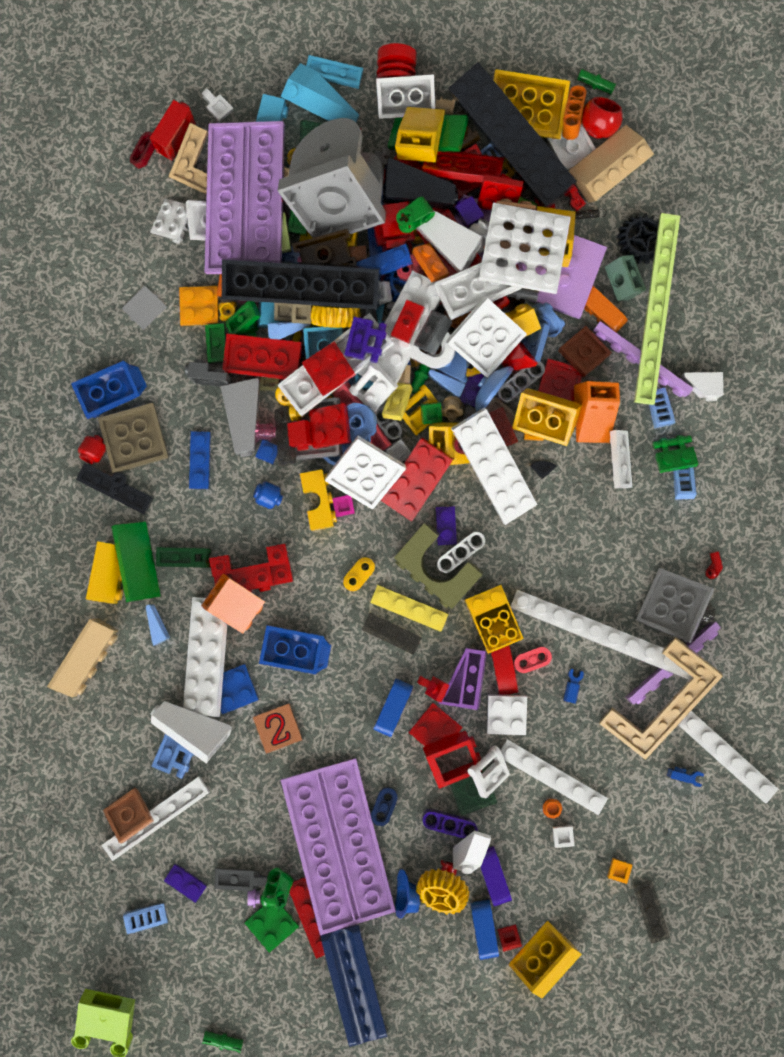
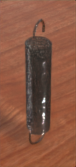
[575,209,607,220]

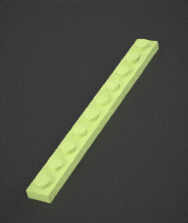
[634,213,680,405]

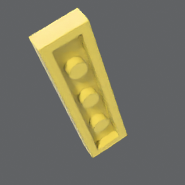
[370,585,448,632]

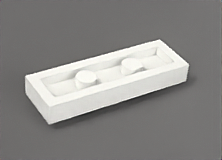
[610,430,632,488]

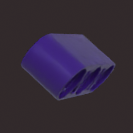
[422,809,478,838]
[480,846,512,907]

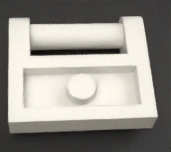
[349,362,398,412]
[468,746,510,798]

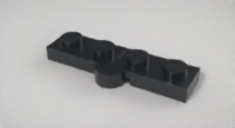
[76,463,154,515]

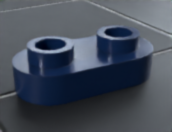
[371,787,397,826]

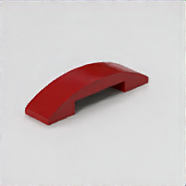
[491,645,518,695]

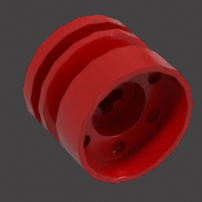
[376,43,417,78]

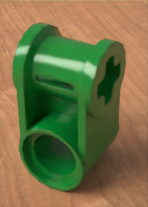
[396,197,435,233]
[261,868,293,909]

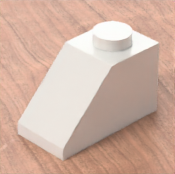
[680,372,724,401]
[453,831,491,874]

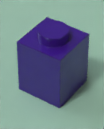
[455,196,484,229]

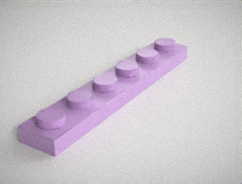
[593,321,693,397]
[625,622,721,704]

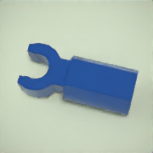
[563,668,584,704]

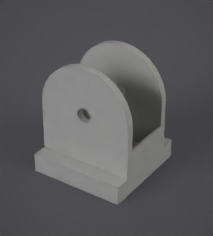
[277,118,386,238]

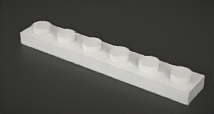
[678,711,779,803]
[500,739,608,815]
[102,776,210,861]

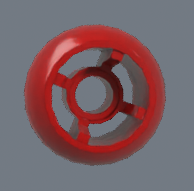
[581,97,623,139]

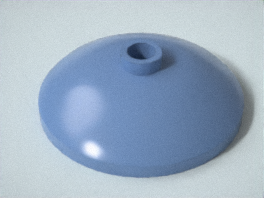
[475,366,514,412]

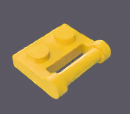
[402,385,443,435]

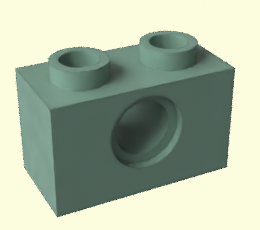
[605,255,646,301]

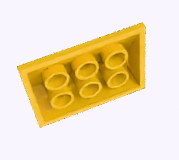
[493,69,570,140]

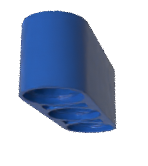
[373,678,413,737]
[470,899,499,960]

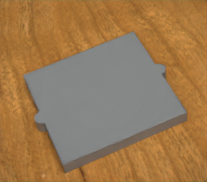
[122,286,167,330]

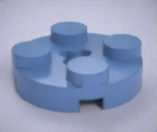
[532,302,565,338]
[347,403,377,441]

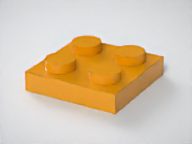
[179,286,219,326]

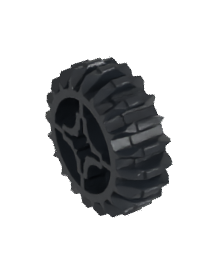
[617,213,659,265]

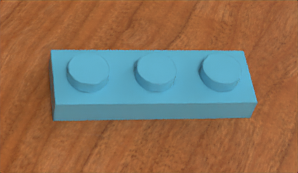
[306,55,363,89]

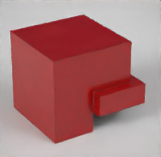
[373,201,415,247]

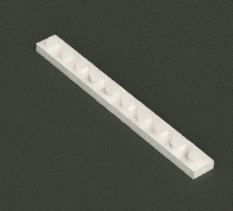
[511,590,692,680]

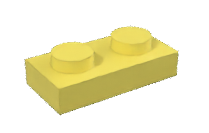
[382,383,413,421]

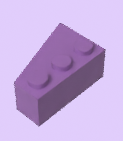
[438,648,487,710]

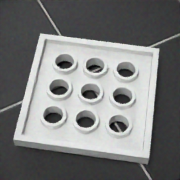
[479,203,571,294]

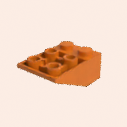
[574,381,620,443]

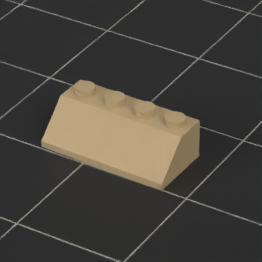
[568,125,654,203]
[47,618,118,697]

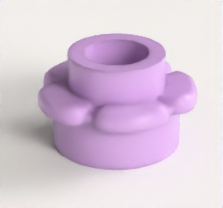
[247,889,260,908]

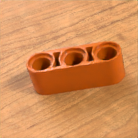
[562,85,586,140]
[584,286,628,333]

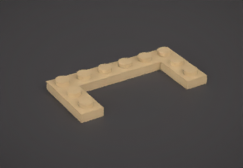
[169,123,290,195]
[599,637,723,760]

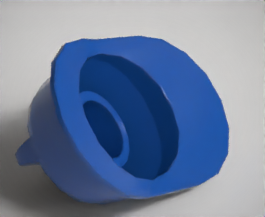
[395,869,420,919]

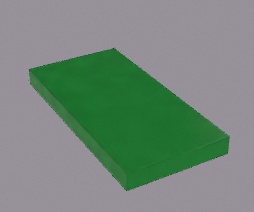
[387,115,469,152]
[111,522,161,602]

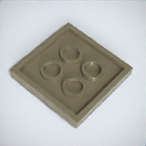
[98,403,169,474]

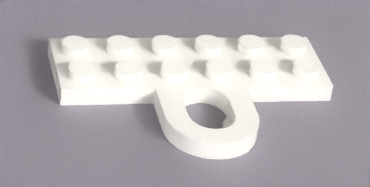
[358,271,456,384]

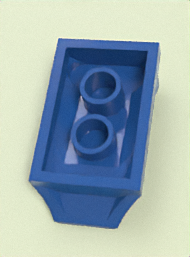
[71,361,147,419]
[259,625,331,675]

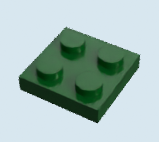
[244,906,299,953]

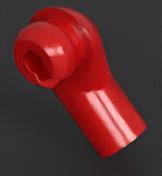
[705,551,723,579]

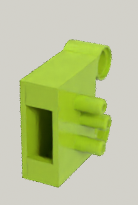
[71,989,135,1057]

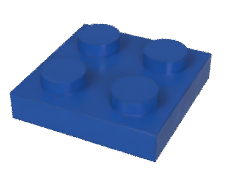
[220,664,259,714]

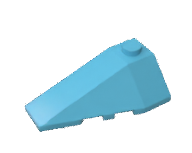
[281,63,359,122]

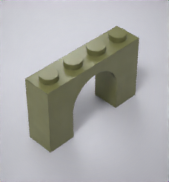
[394,522,484,609]

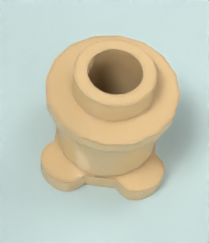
[435,96,455,115]
[442,396,463,422]

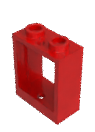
[150,100,196,161]
[423,730,482,789]

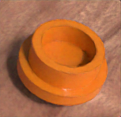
[542,798,562,818]

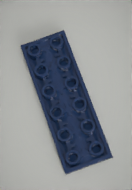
[320,924,388,1047]

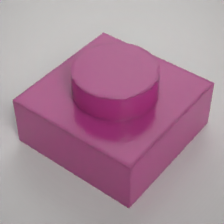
[332,495,355,517]

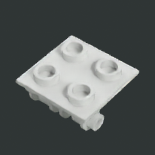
[150,199,188,244]

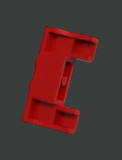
[209,544,294,593]

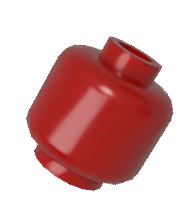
[78,435,106,464]

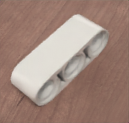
[437,532,485,573]

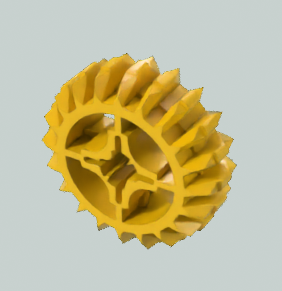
[311,305,360,328]
[416,868,469,915]

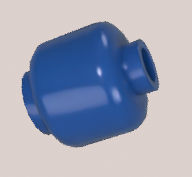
[253,481,283,509]

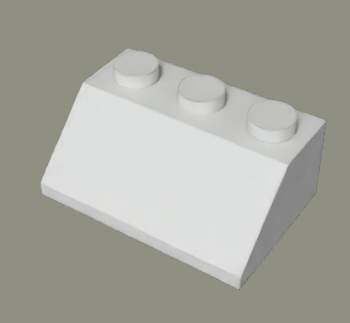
[376,74,435,119]

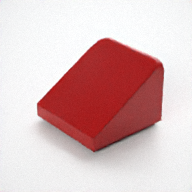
[497,924,522,952]

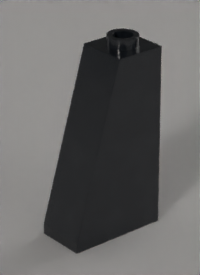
[383,158,458,210]

